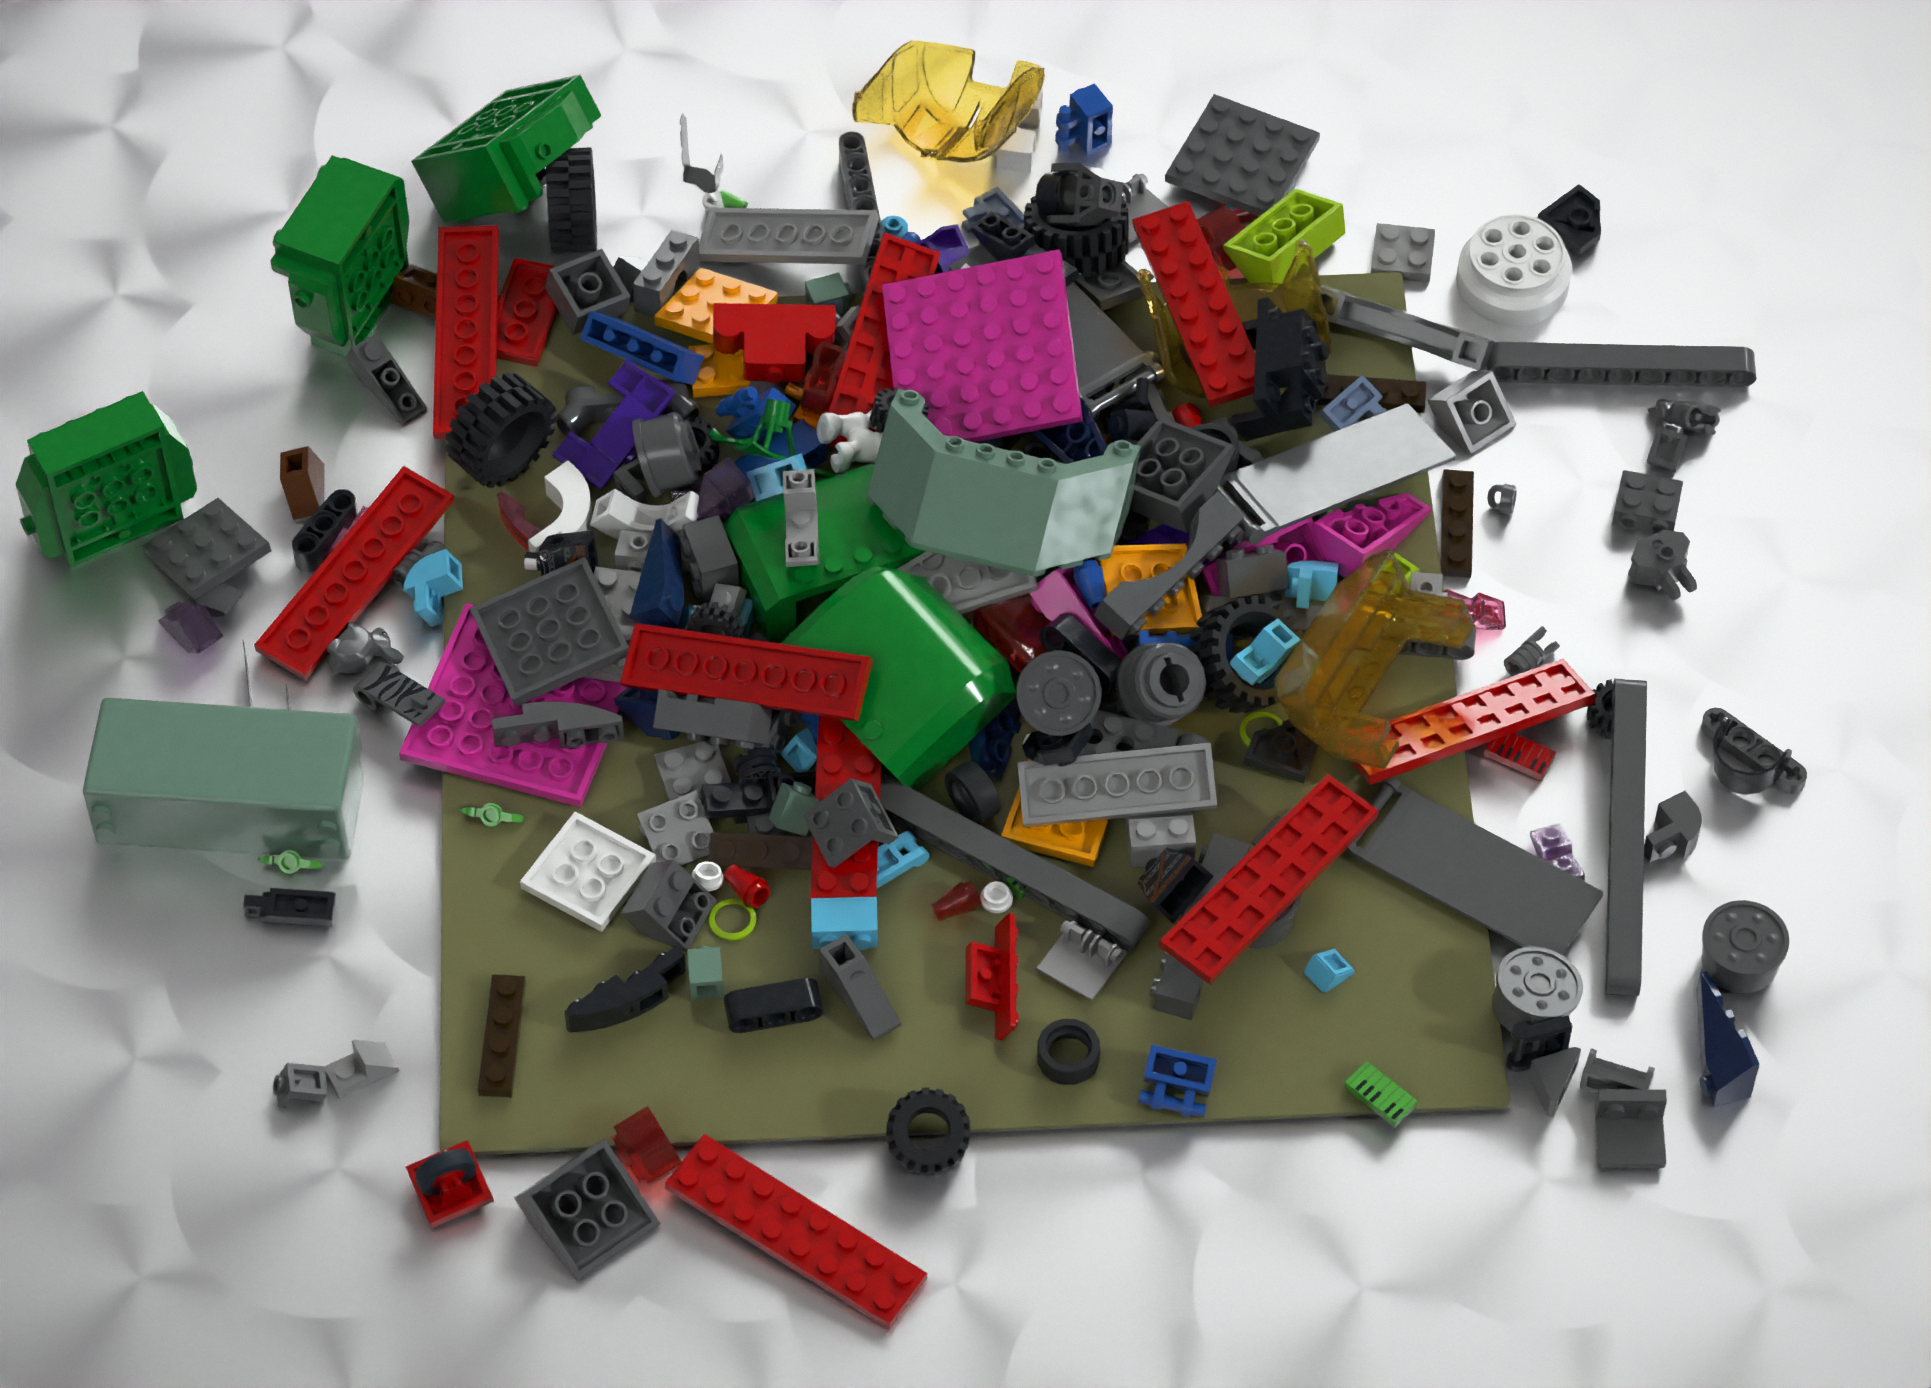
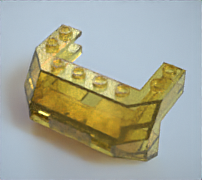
[1274,548,1476,769]

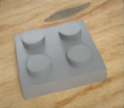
[1371,223,1436,282]
[654,740,731,805]

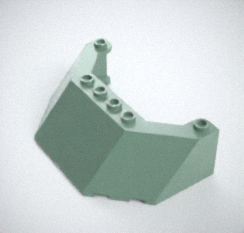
[866,389,1141,577]

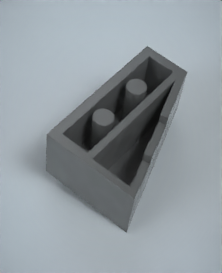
[653,690,773,749]

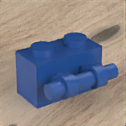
[1055,83,1113,155]
[715,387,796,444]
[1138,1044,1217,1118]

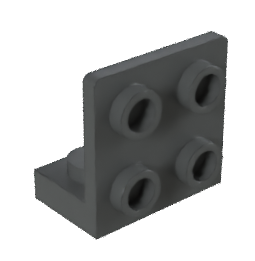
[803,778,899,868]
[1595,1089,1667,1168]

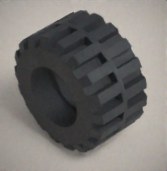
[886,1087,971,1176]

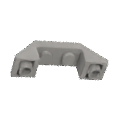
[783,469,820,567]

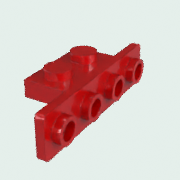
[965,913,1019,1041]

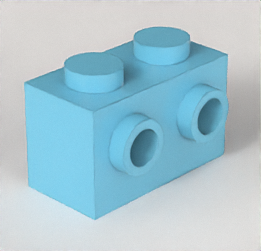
[811,897,878,950]

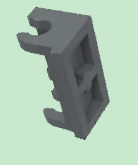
[1579,1048,1655,1093]

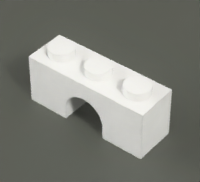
[992,83,1043,172]

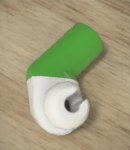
[702,190,748,211]

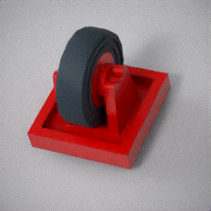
[406,1140,494,1228]

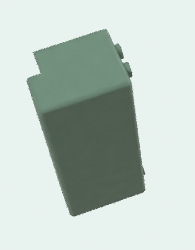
[83,698,364,860]

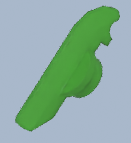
[460,803,524,826]
[258,850,322,874]

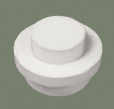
[691,862,724,891]
[980,881,1013,913]

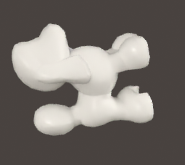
[817,411,883,473]

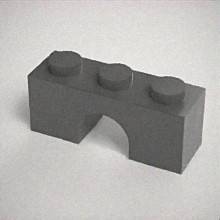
[633,230,700,317]

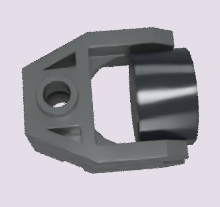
[1036,163,1123,226]

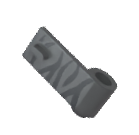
[353,662,446,728]

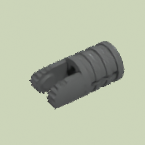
[391,539,445,589]
[1504,626,1560,676]

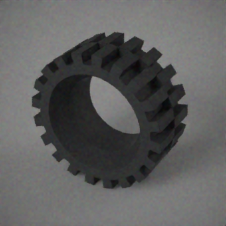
[546,147,597,254]
[1024,190,1129,277]
[445,373,557,488]
[1188,596,1308,714]

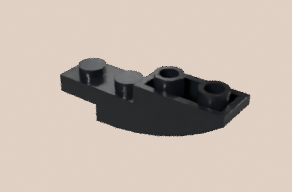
[970,211,1079,287]
[700,771,816,824]
[564,946,686,1033]

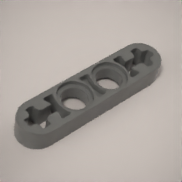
[1701,707,1807,794]

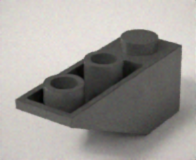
[345,333,427,424]
[819,934,901,1041]

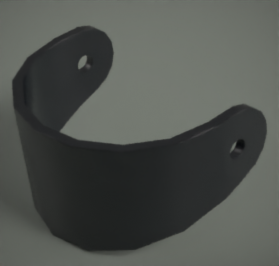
[1713,717,1792,795]

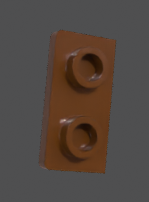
[391,264,437,320]

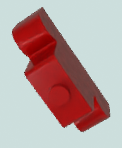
[713,303,836,383]

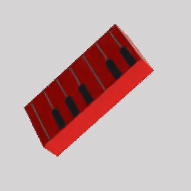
[1484,733,1556,781]

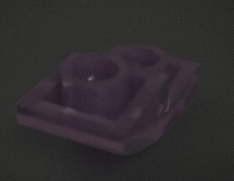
[1530,823,1585,882]

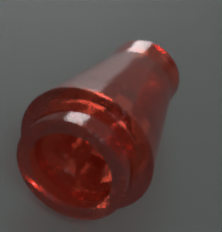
[931,881,982,922]

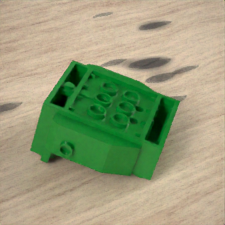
[411,74,602,224]
[270,155,410,357]
[16,391,197,568]

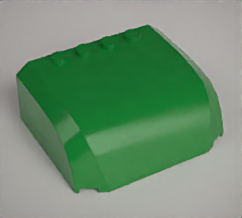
[723,463,926,644]
[781,566,1016,792]

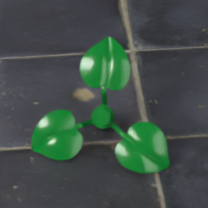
[709,398,848,478]

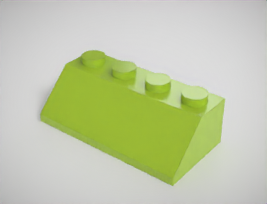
[1223,188,1346,292]

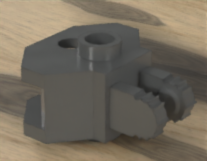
[1628,530,1698,601]

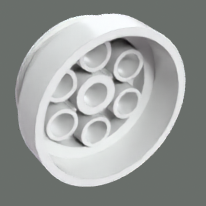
[1456,214,1572,326]

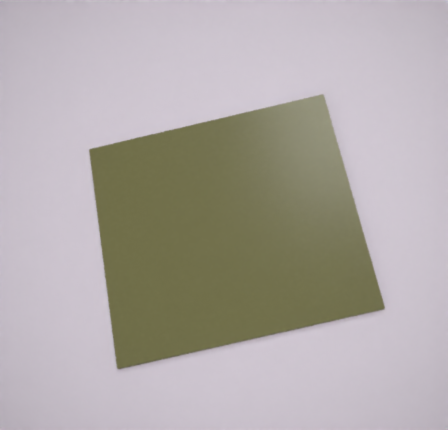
[440,272,1510,1155]

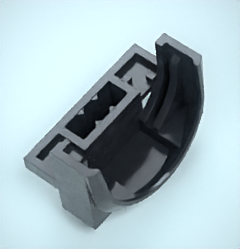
[1232,297,1329,442]

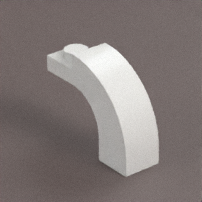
[528,461,592,552]
[590,489,701,539]

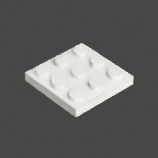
[520,812,656,932]

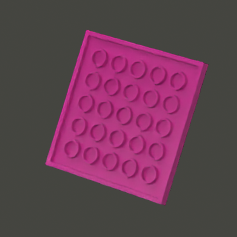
[882,250,1083,442]
[399,603,627,807]

